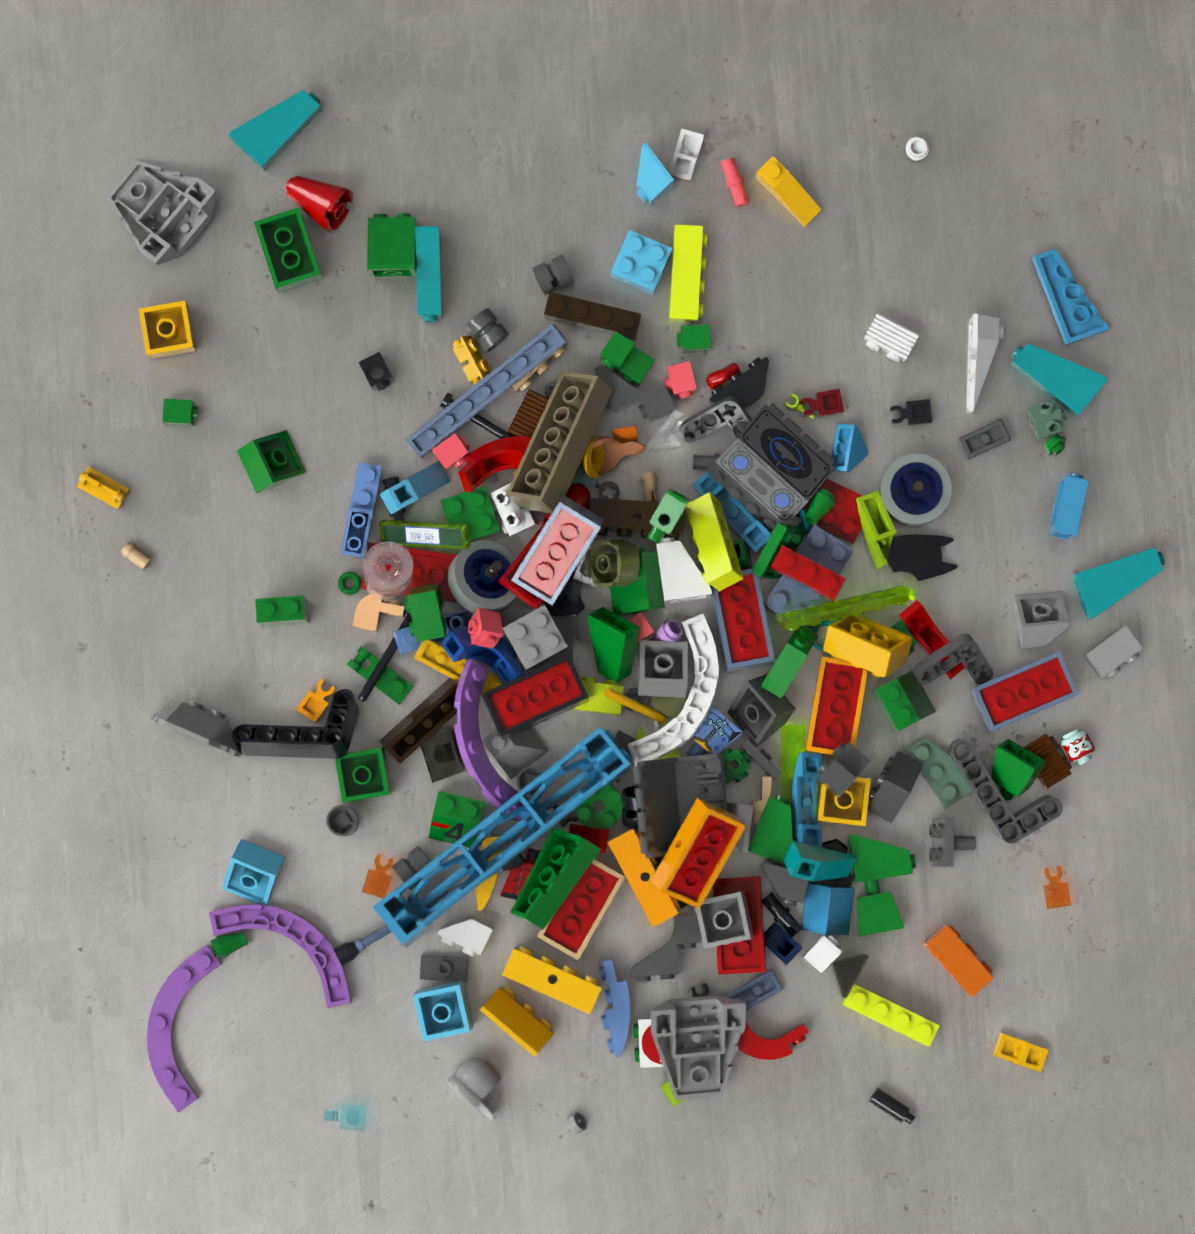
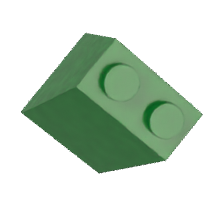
[367,213,417,278]
[872,670,936,734]

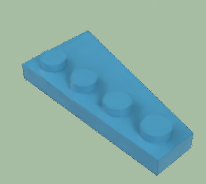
[1032,249,1110,345]

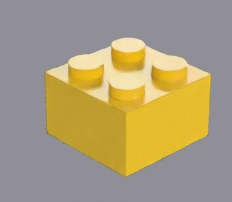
[139,301,196,359]
[817,777,871,827]

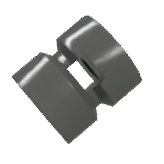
[532,254,575,295]
[465,308,509,353]
[517,766,544,797]
[326,805,359,836]
[392,846,431,890]

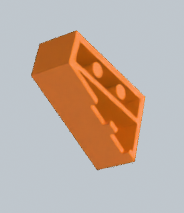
[922,924,994,998]

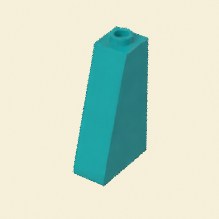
[228,90,322,171]
[415,226,442,322]
[1010,343,1108,418]
[1072,547,1165,621]

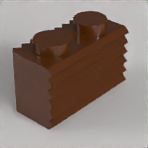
[508,389,549,437]
[1023,733,1072,789]

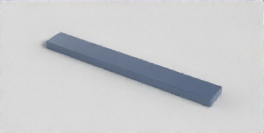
[406,323,568,458]

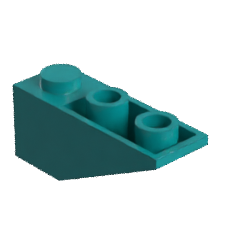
[784,841,857,881]

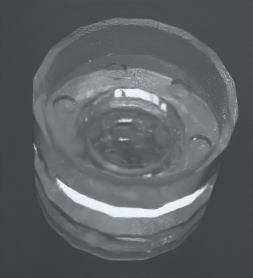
[363,541,413,601]

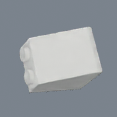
[656,538,712,604]

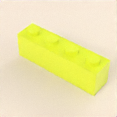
[669,225,707,323]
[686,492,744,591]
[571,677,624,716]
[841,983,940,1047]

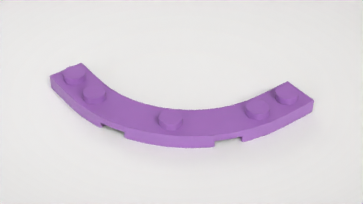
[454,658,529,821]
[209,905,352,1008]
[147,945,221,1112]

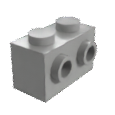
[1085,625,1143,678]

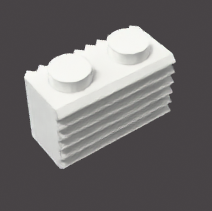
[863,313,919,363]

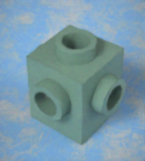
[1027,399,1067,439]

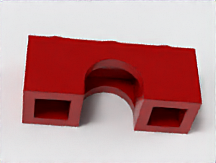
[770,545,846,602]

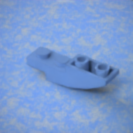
[341,462,382,558]
[393,608,474,655]
[599,959,630,1057]

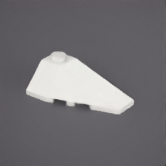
[966,314,1003,414]

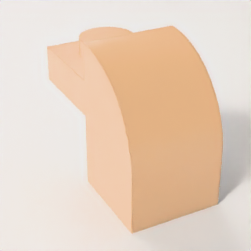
[352,593,405,632]

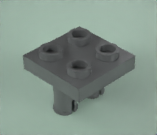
[929,818,976,867]

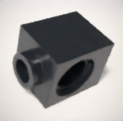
[358,352,393,391]

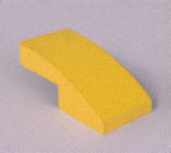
[992,1033,1049,1072]

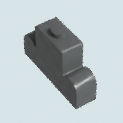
[502,609,597,668]

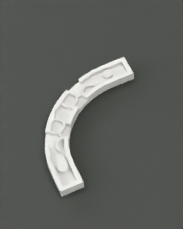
[627,613,720,766]

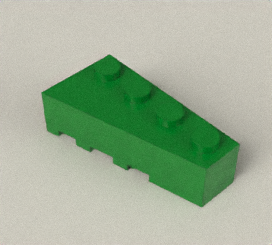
[510,827,601,930]

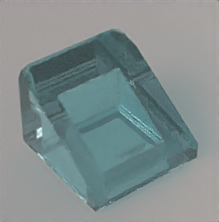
[571,468,600,489]

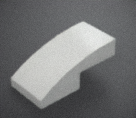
[669,128,704,181]

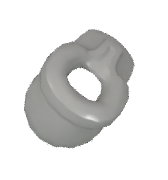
[448,1058,501,1120]

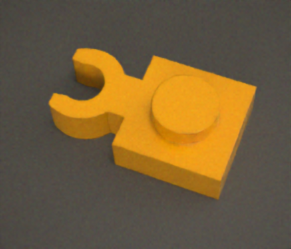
[296,679,335,723]

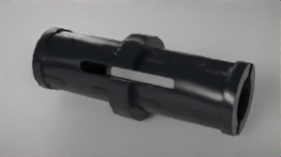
[762,892,803,937]

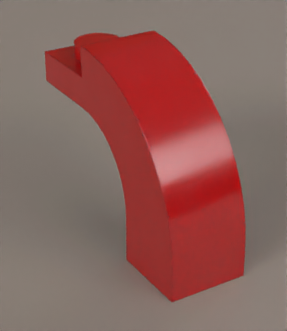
[458,436,532,493]
[899,600,965,680]
[738,1022,809,1060]

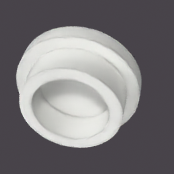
[905,137,929,161]

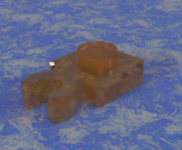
[362,854,393,898]
[1043,866,1071,909]

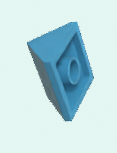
[802,882,854,935]

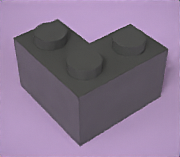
[816,742,871,797]
[867,751,924,823]

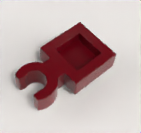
[800,389,844,417]

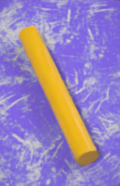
[604,688,667,724]

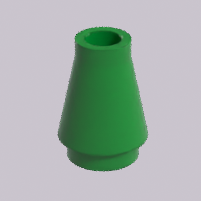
[804,489,835,525]
[211,932,248,959]

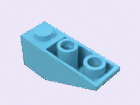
[380,461,450,515]

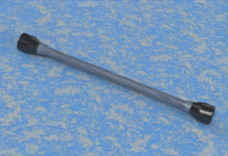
[334,852,525,965]

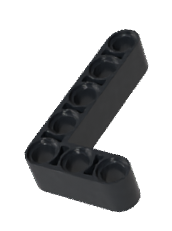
[232,689,359,759]

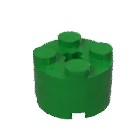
[575,782,623,829]

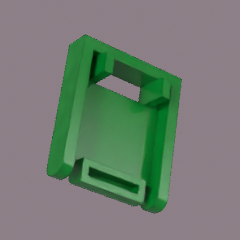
[753,522,805,579]

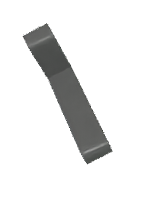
[949,739,1063,844]

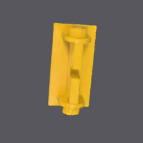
[453,335,490,385]
[77,466,129,509]

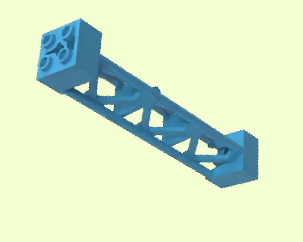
[373,727,632,947]

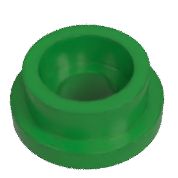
[1044,434,1066,455]
[338,571,362,595]

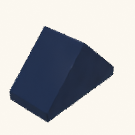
[764,922,803,965]

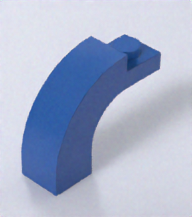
[441,626,525,684]

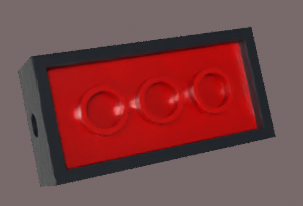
[482,654,589,741]

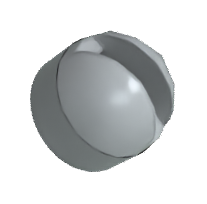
[566,1113,587,1134]

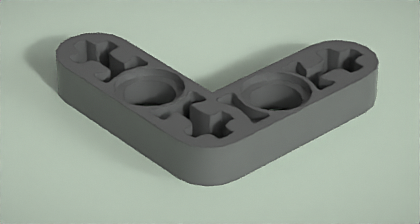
[680,396,752,442]
[913,634,993,684]

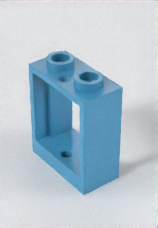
[1048,473,1089,540]

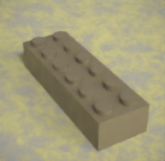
[506,371,613,514]

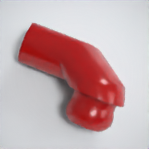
[706,363,740,390]

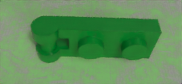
[347,646,414,705]

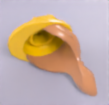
[580,436,646,478]

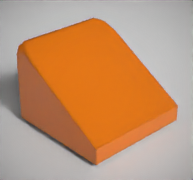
[612,426,638,443]

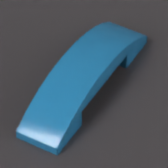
[693,472,771,553]
[792,752,822,847]

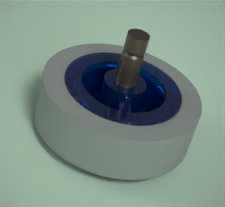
[879,453,952,526]
[448,540,516,613]

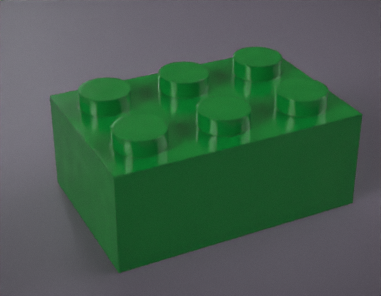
[254,207,323,293]

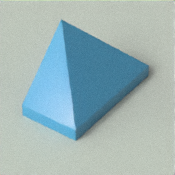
[831,424,869,472]

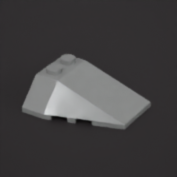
[107,160,218,265]
[150,700,241,757]
[651,995,746,1100]

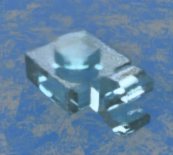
[324,1104,366,1131]

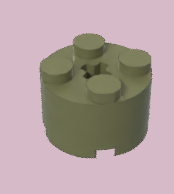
[585,539,640,588]

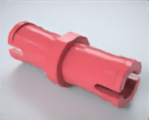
[720,158,750,207]

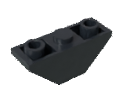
[709,357,769,409]

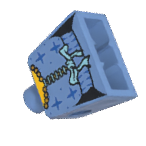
[686,706,743,756]

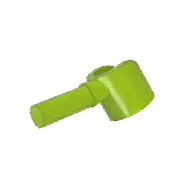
[785,394,816,420]

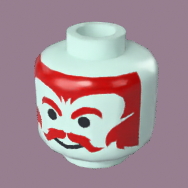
[1060,728,1095,765]

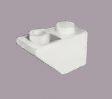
[438,919,494,957]
[803,935,842,973]

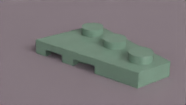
[905,737,976,809]

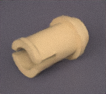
[640,472,659,501]
[120,542,152,570]

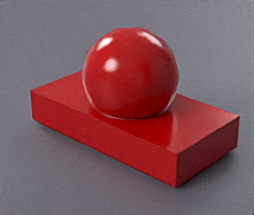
[569,823,609,854]

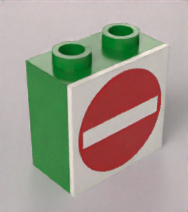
[634,1018,663,1068]

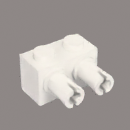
[490,483,539,537]

